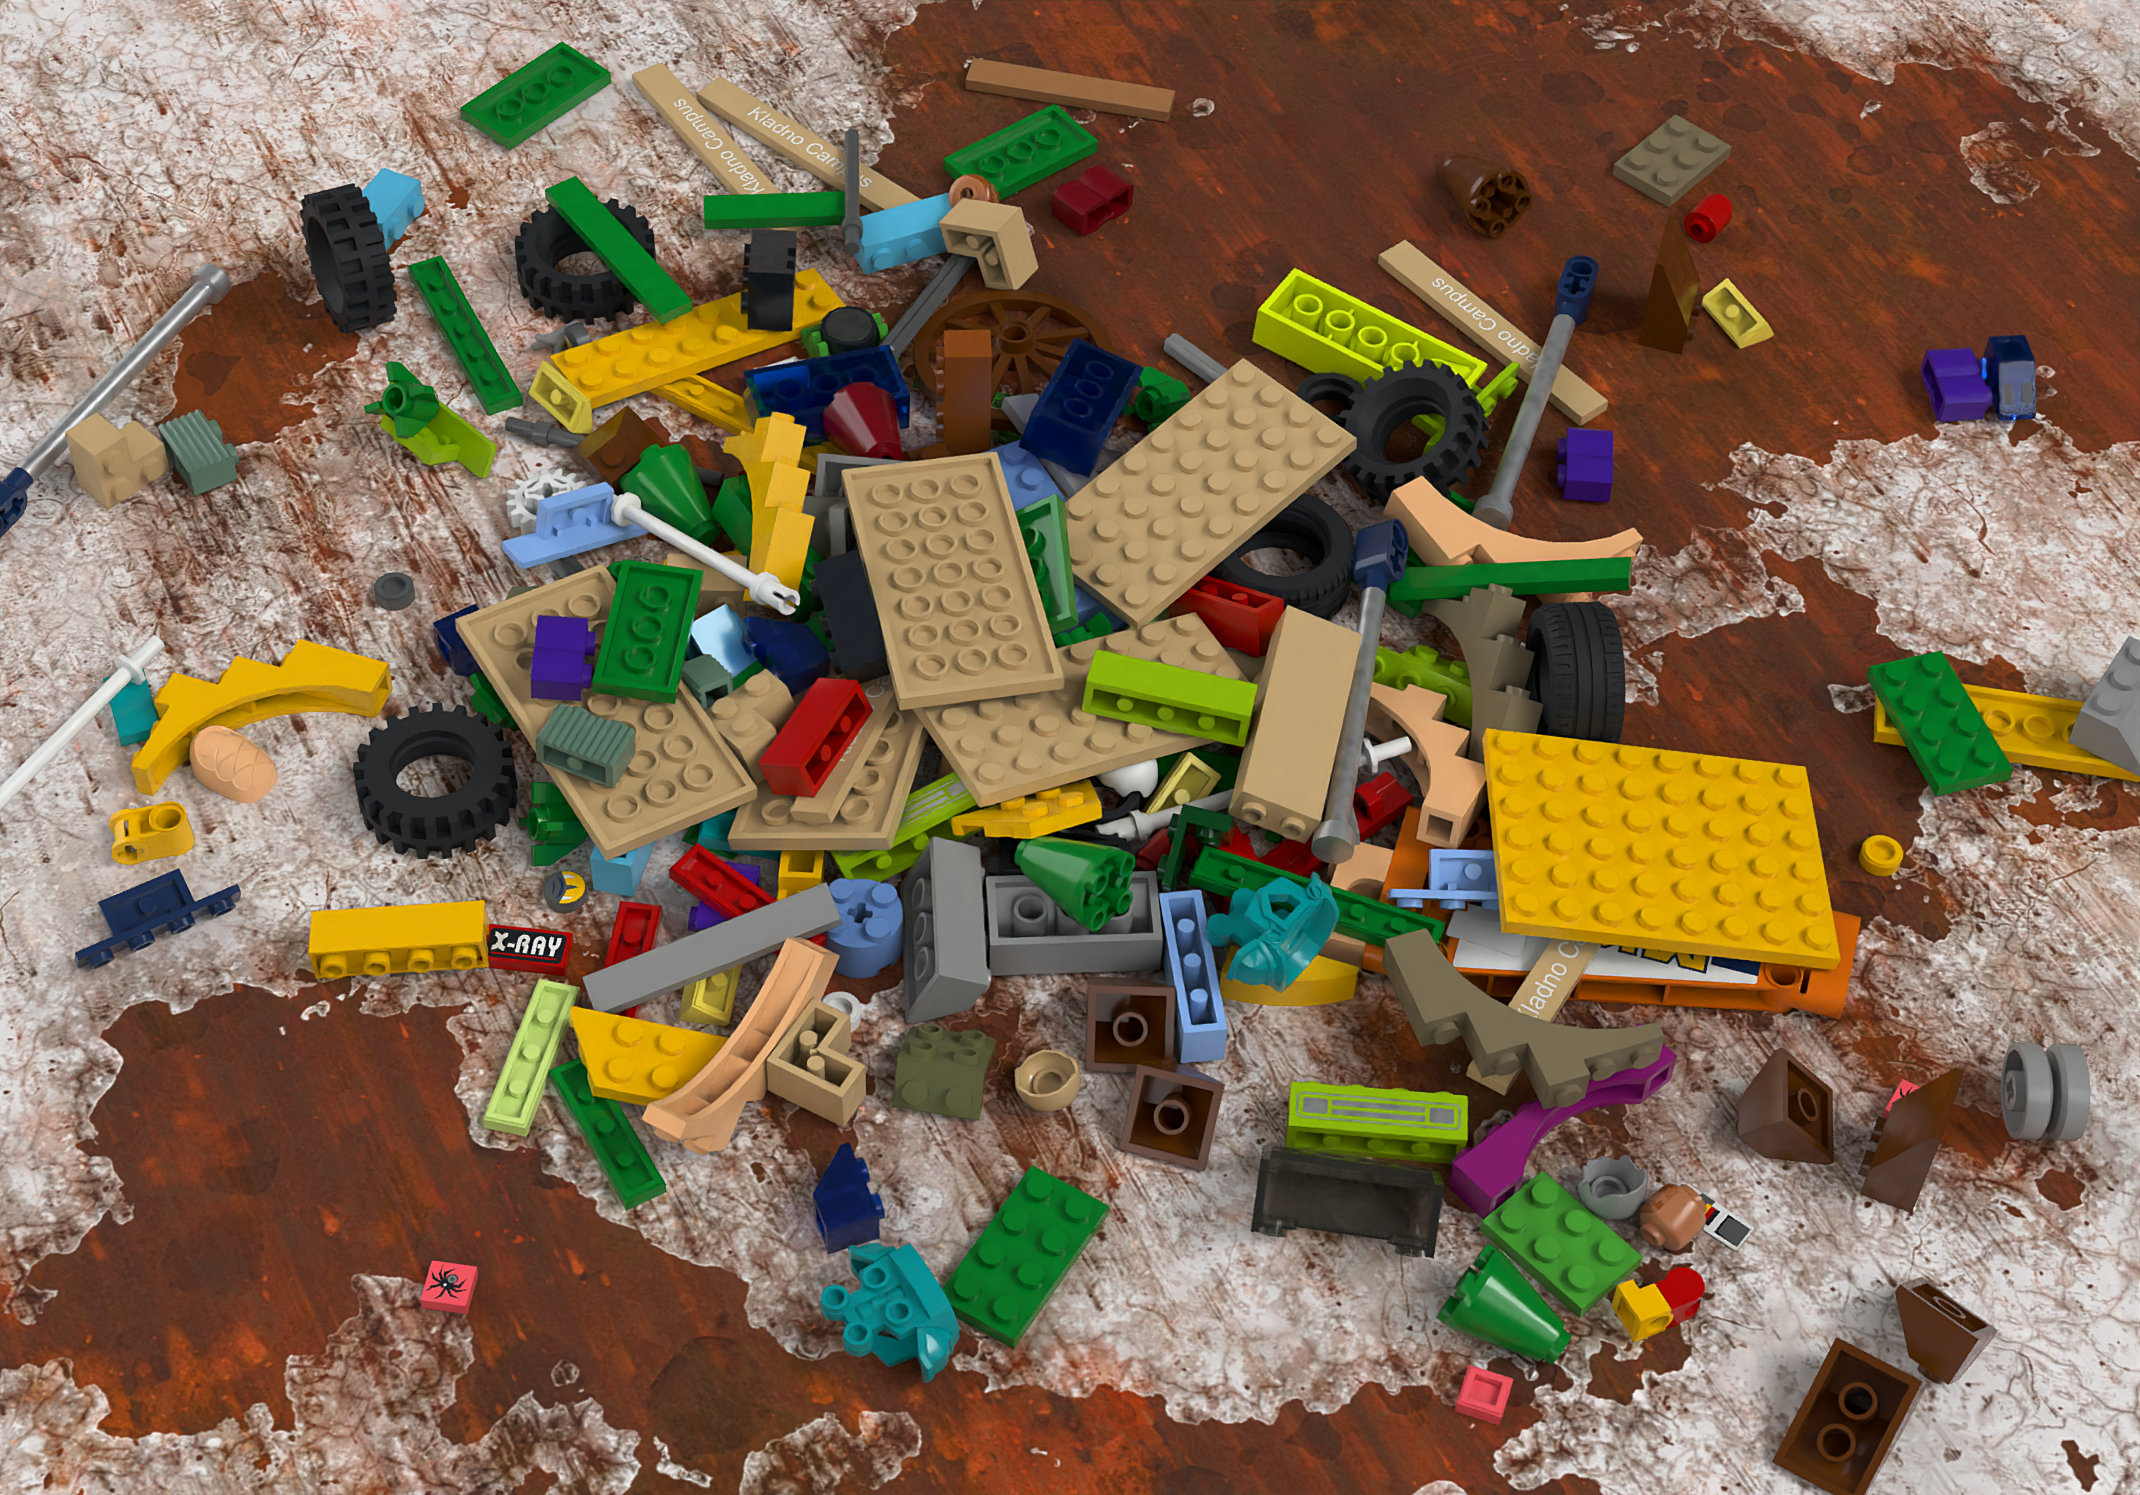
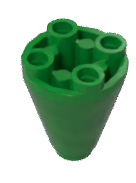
[618,444,720,546]
[1015,835,1136,932]
[1436,1242,1572,1365]

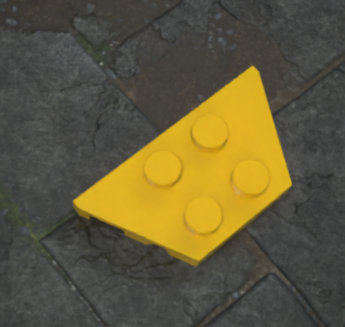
[951,779,1102,839]
[568,1006,729,1107]

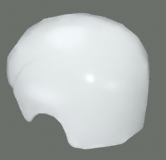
[1096,759,1158,797]

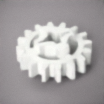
[506,468,587,535]

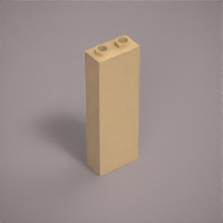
[1228,605,1362,844]

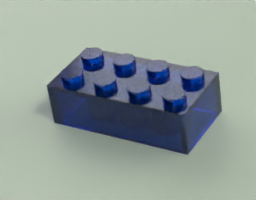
[1018,337,1144,478]
[743,344,910,448]

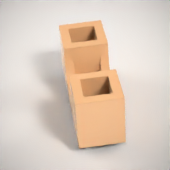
[1318,842,1394,972]

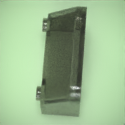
[1251,1145,1444,1258]

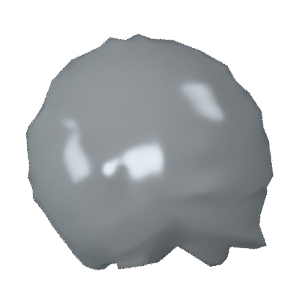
[1577,1155,1649,1220]

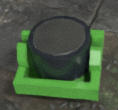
[800,306,898,389]

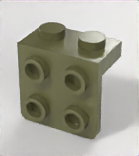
[892,1023,996,1120]

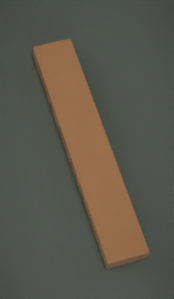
[965,58,1175,122]

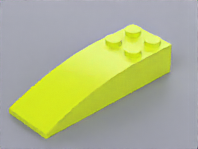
[1252,268,1488,390]

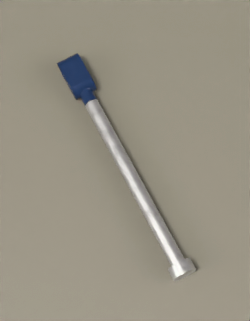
[1472,255,1599,532]
[0,263,231,538]
[1311,518,1409,864]

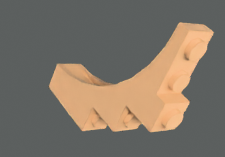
[1383,476,1643,604]
[1365,682,1488,850]
[641,937,840,1155]

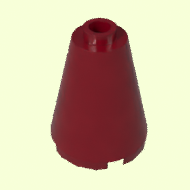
[823,382,903,461]

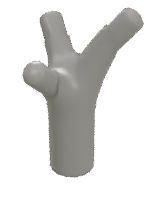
[531,320,577,355]

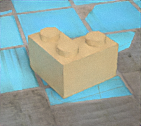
[939,198,1039,290]
[65,412,170,510]
[705,669,797,785]
[766,998,866,1127]

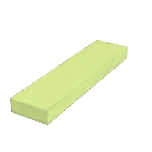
[483,979,581,1137]

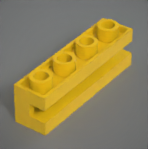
[308,900,490,979]

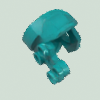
[1205,871,1340,994]
[820,1243,960,1383]

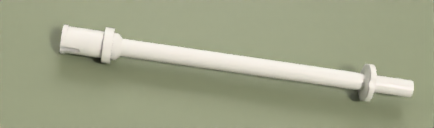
[610,492,800,615]
[0,635,165,810]
[1095,736,1412,843]

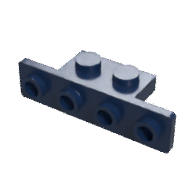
[75,868,241,970]

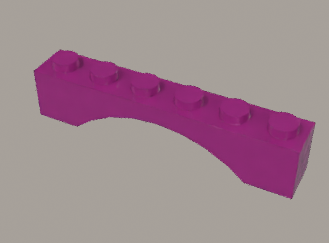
[1449,1023,1677,1219]

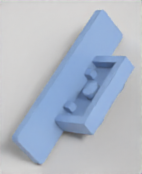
[502,482,651,569]
[1387,849,1499,911]

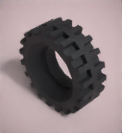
[300,183,397,334]
[515,195,657,325]
[1339,359,1489,506]
[353,703,518,860]

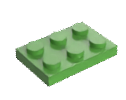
[1480,1170,1643,1319]

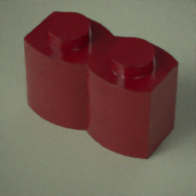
[1052,165,1134,235]

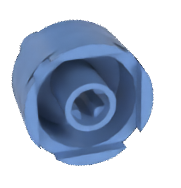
[823,878,903,978]

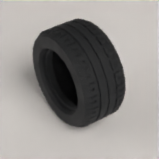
[1206,493,1355,621]
[1525,602,1626,744]

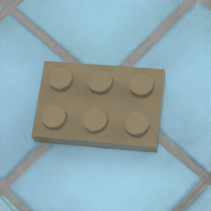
[1612,114,1732,207]

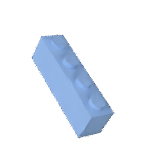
[1158,890,1227,1063]

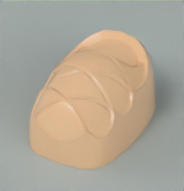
[189,725,278,804]

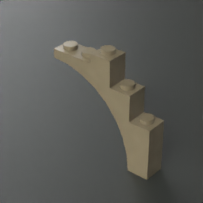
[1421,583,1544,765]
[1382,928,1665,1110]

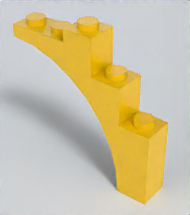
[723,412,815,610]
[131,639,393,796]

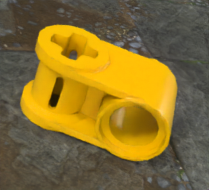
[109,801,195,865]

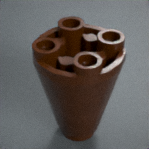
[1443,155,1533,238]

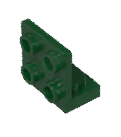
[1156,804,1235,893]

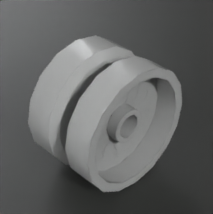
[2001,1042,2090,1141]

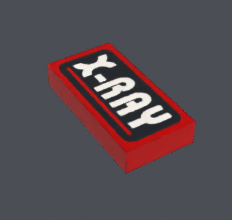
[479,924,574,976]

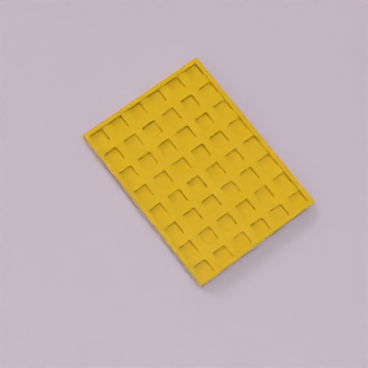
[1482,728,1841,970]

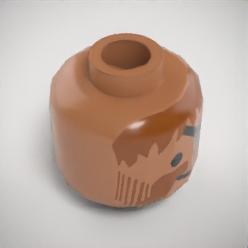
[948,174,1000,208]
[1639,1183,1707,1251]

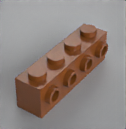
[936,330,992,457]

